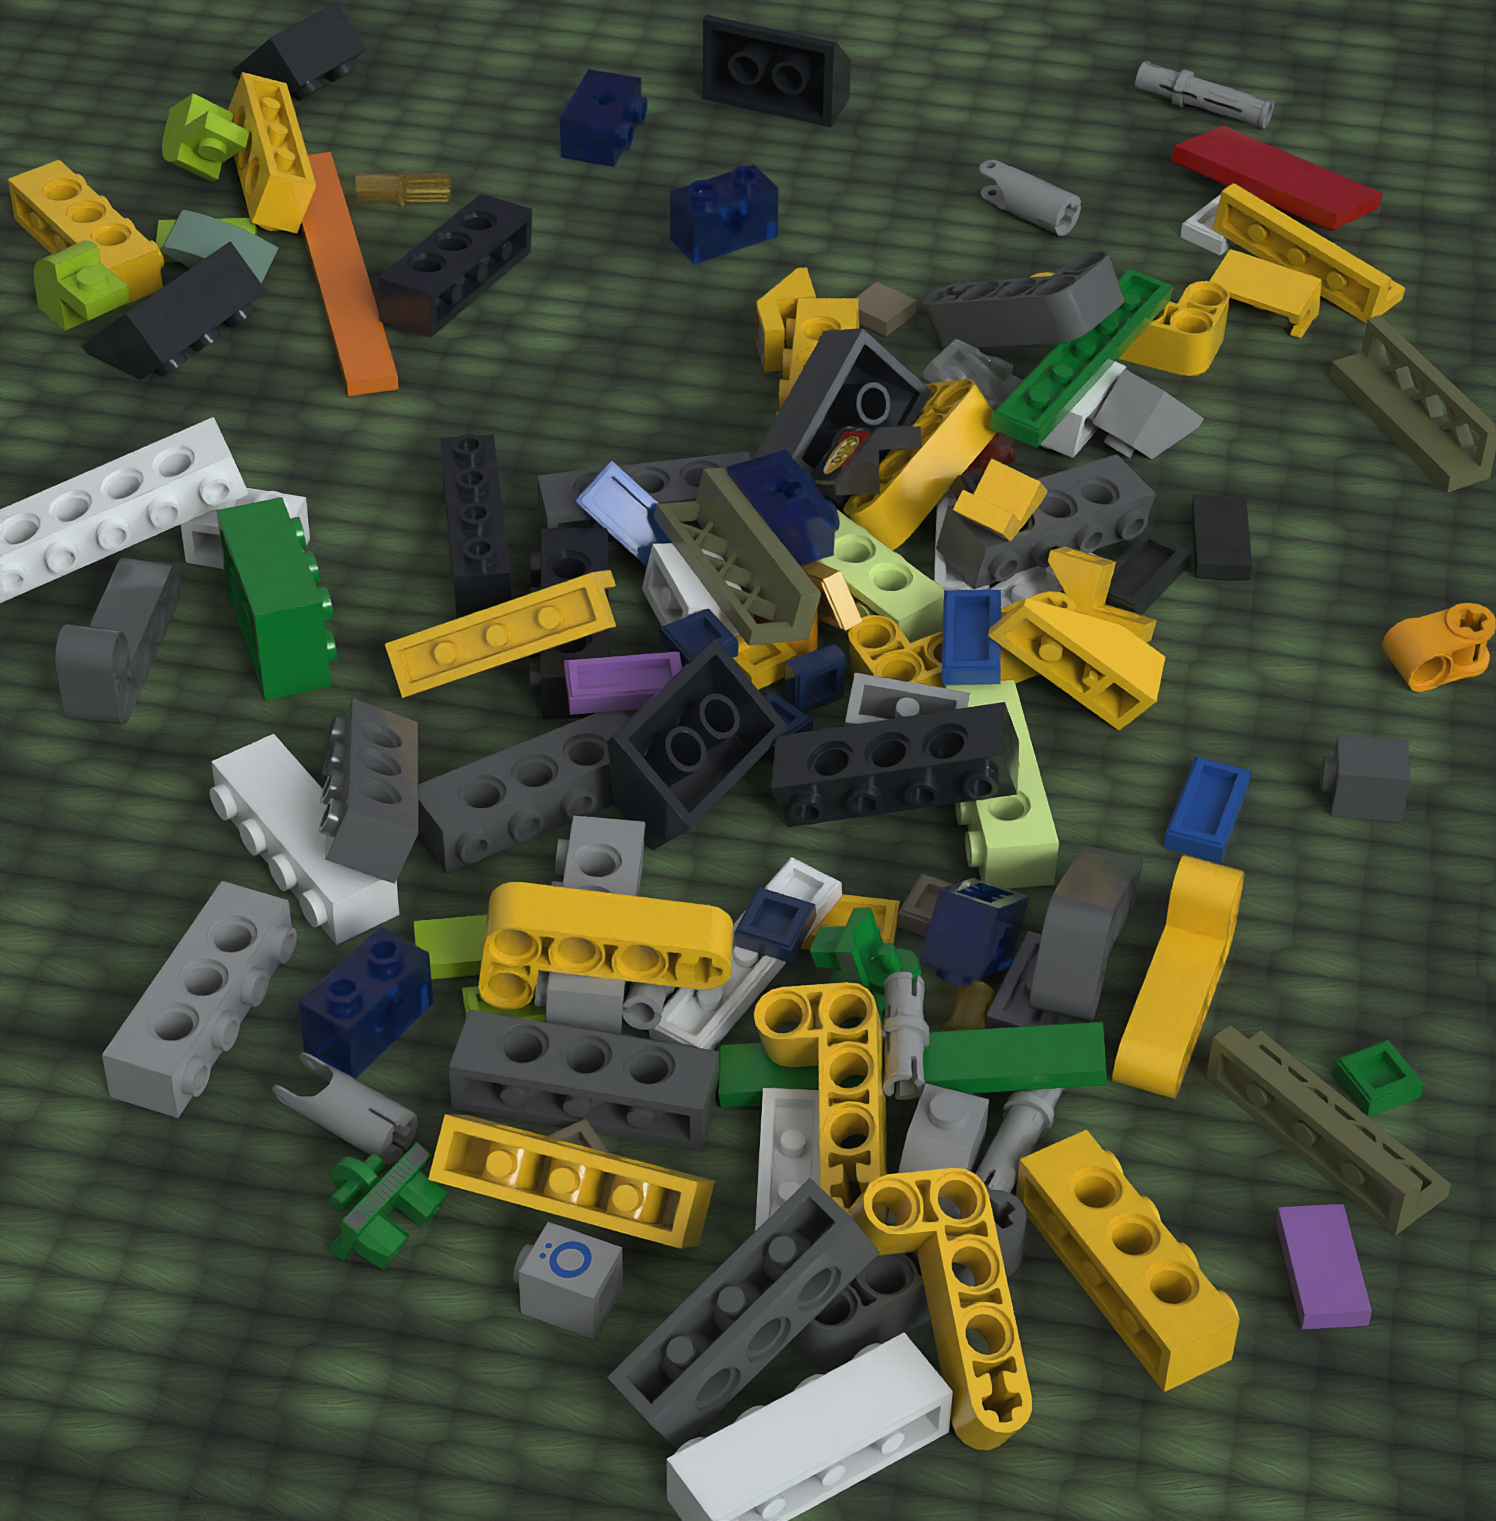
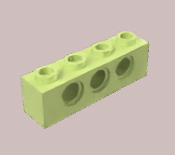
[755,484,944,643]
[946,680,1059,891]

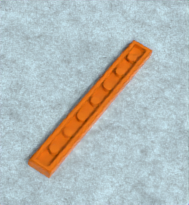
[300,152,399,397]

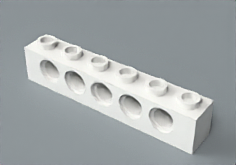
[0,417,249,603]

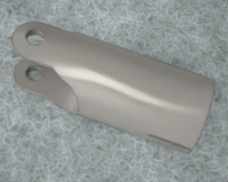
[979,160,1081,236]
[272,1052,418,1164]

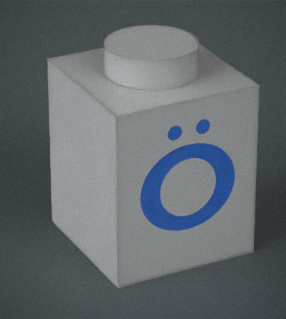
[513,1222,623,1340]

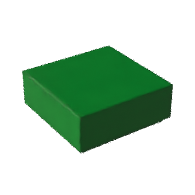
[1332,1040,1424,1118]

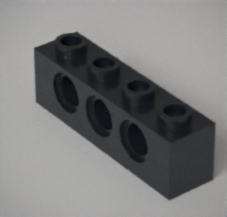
[375,193,532,338]
[440,434,511,619]
[530,528,610,719]
[771,702,1019,827]

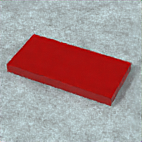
[1171,125,1383,231]

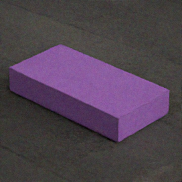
[564,652,682,715]
[1275,1204,1372,1330]

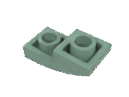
[160,210,279,283]

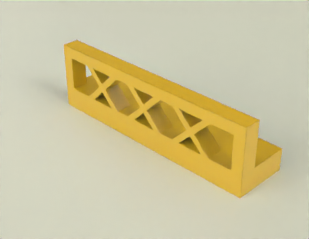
[1212,183,1406,324]
[385,570,616,698]

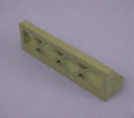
[1329,315,1496,493]
[653,467,821,646]
[1206,1025,1451,1236]

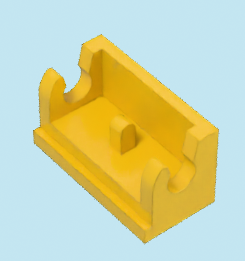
[1210,249,1322,338]

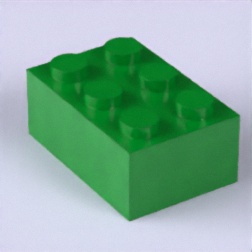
[216,497,338,701]

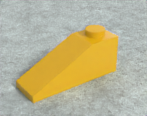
[988,598,1165,731]

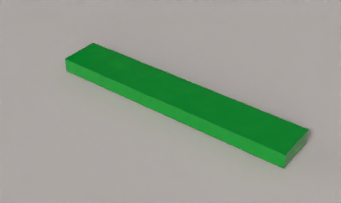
[989,269,1173,448]
[718,1022,1107,1108]

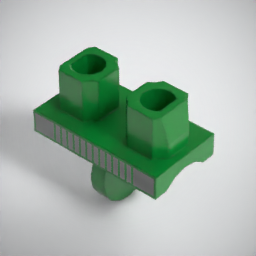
[810,908,922,1024]
[328,1142,449,1270]

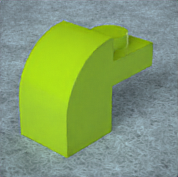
[162,93,250,182]
[33,240,131,331]

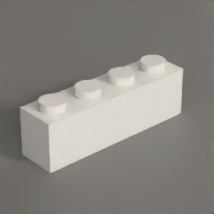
[210,734,400,945]
[667,1333,953,1521]

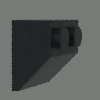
[232,2,367,100]

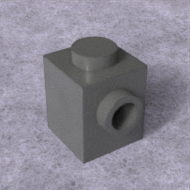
[1320,734,1411,823]

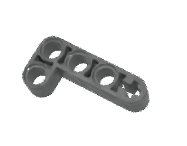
[922,250,1125,349]
[55,557,181,725]
[1029,845,1143,1022]
[789,1190,1027,1370]

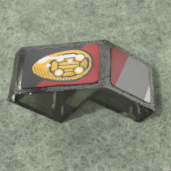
[803,426,921,495]

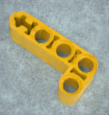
[1031,272,1230,376]
[843,379,997,551]
[848,591,1077,688]
[1112,855,1244,1100]
[478,882,733,1010]
[754,982,888,1225]
[848,1168,1032,1450]

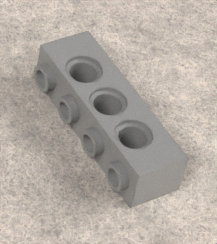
[535,815,645,1035]
[102,881,297,1118]

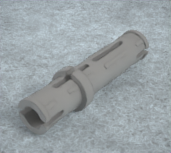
[1135,60,1274,129]
[975,1088,1065,1193]

